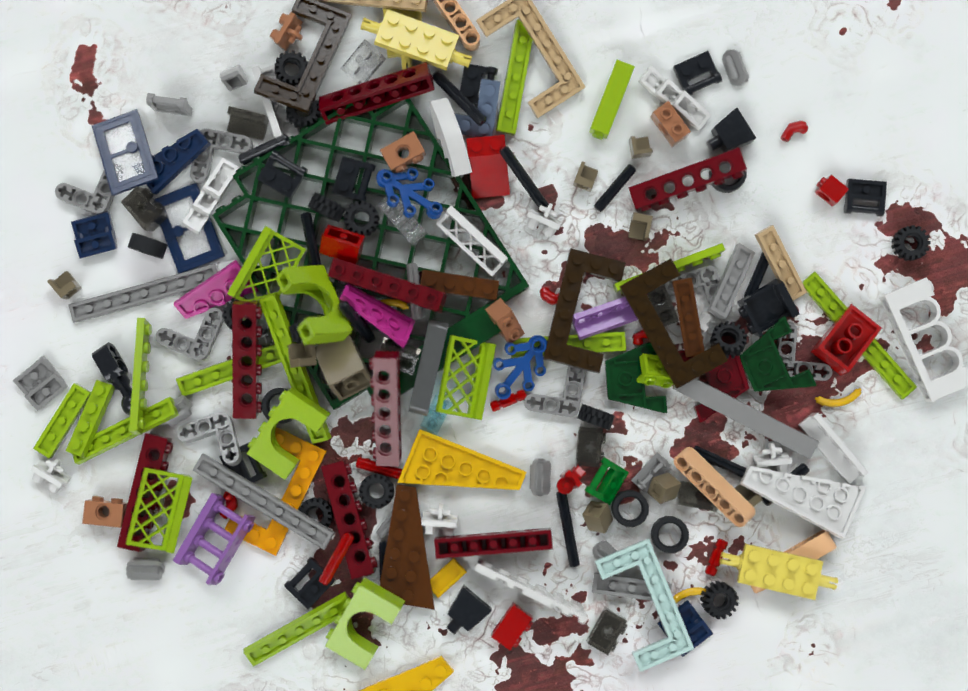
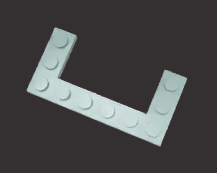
[595,538,694,672]

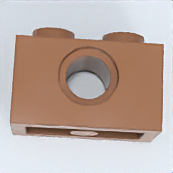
[650,101,691,147]
[380,131,426,173]
[485,298,525,343]
[82,496,128,528]

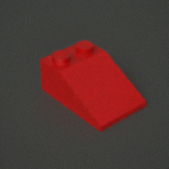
[466,135,510,199]
[810,304,882,376]

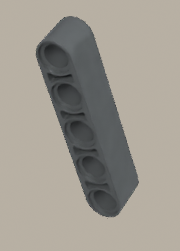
[408,319,449,416]

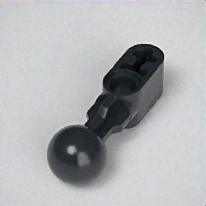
[92,342,132,415]

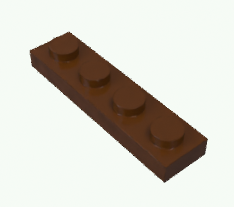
[420,270,499,300]
[672,277,705,357]

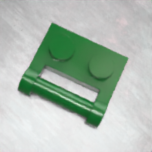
[584,457,629,505]

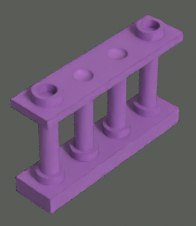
[173,493,256,585]

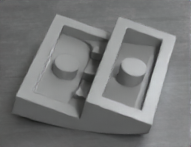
[13,356,68,411]

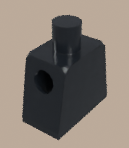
[706,108,756,153]
[446,585,492,634]

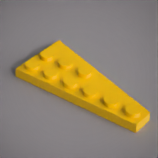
[398,429,527,490]
[359,656,454,691]

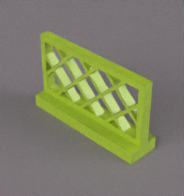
[227,226,306,314]
[435,335,496,420]
[125,467,192,554]

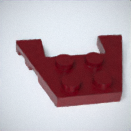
[678,350,749,423]

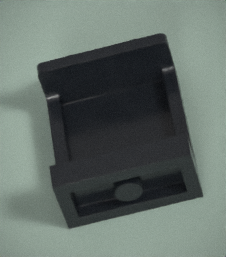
[737,279,800,337]

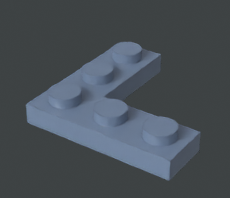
[454,78,501,137]

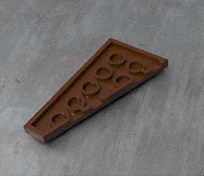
[380,484,435,610]

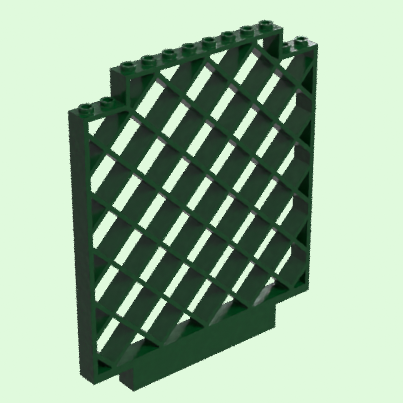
[212,98,529,410]

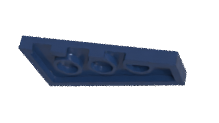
[132,129,211,195]

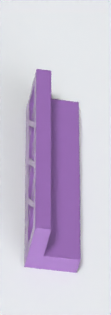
[572,294,648,340]

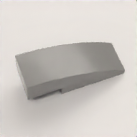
[220,65,248,91]

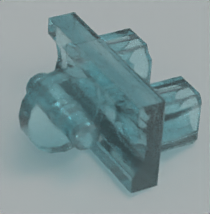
[420,394,452,434]

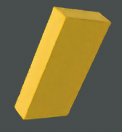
[430,558,467,598]

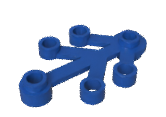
[376,168,443,219]
[492,335,547,400]

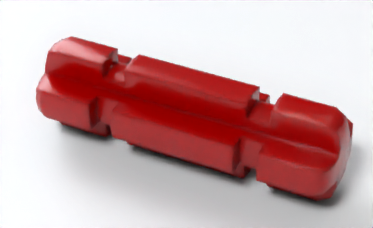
[490,389,527,412]
[705,538,728,576]

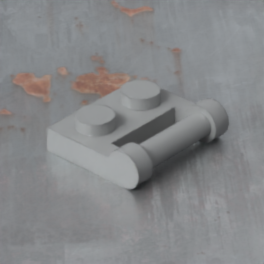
[146,93,193,116]

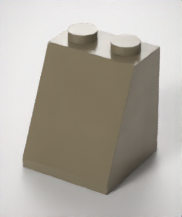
[315,334,371,401]

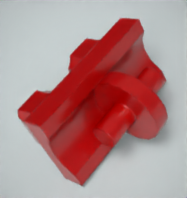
[556,465,586,494]

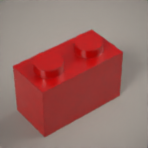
[319,224,365,264]
[491,602,533,650]

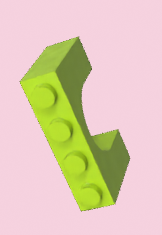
[276,265,353,345]
[247,387,331,480]
[325,577,405,670]

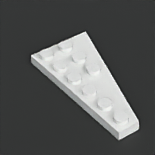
[740,466,866,539]
[474,560,587,624]

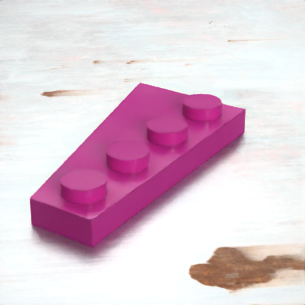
[174,260,259,319]
[339,283,415,348]

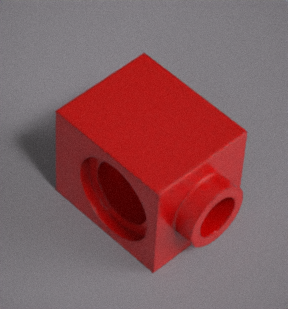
[815,175,849,206]

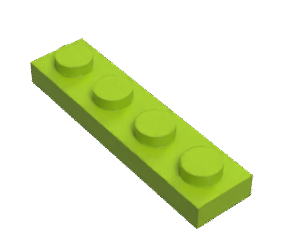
[66,380,115,458]
[33,383,91,459]

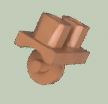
[270,12,303,51]

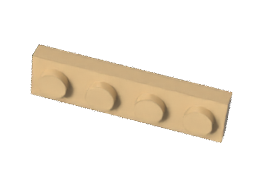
[755,225,807,301]

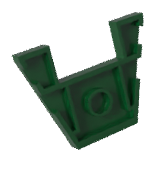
[739,316,817,392]
[604,342,668,413]

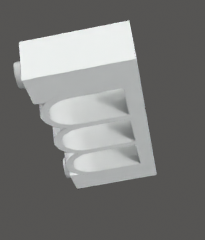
[879,277,968,402]

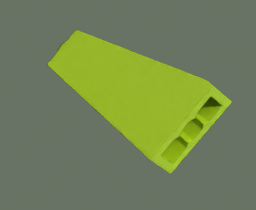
[589,60,635,140]

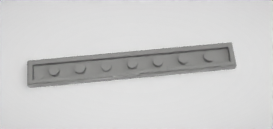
[68,264,219,323]
[673,379,819,459]
[192,453,335,550]

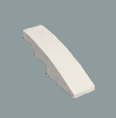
[638,66,712,130]
[429,97,472,177]
[182,158,239,235]

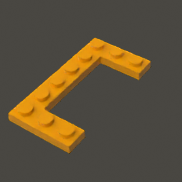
[225,427,327,556]

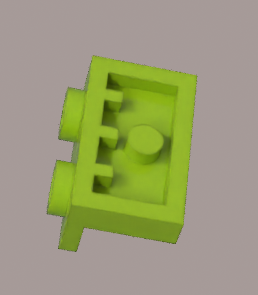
[637,353,673,388]

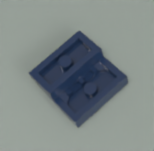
[71,212,117,259]
[657,600,713,657]

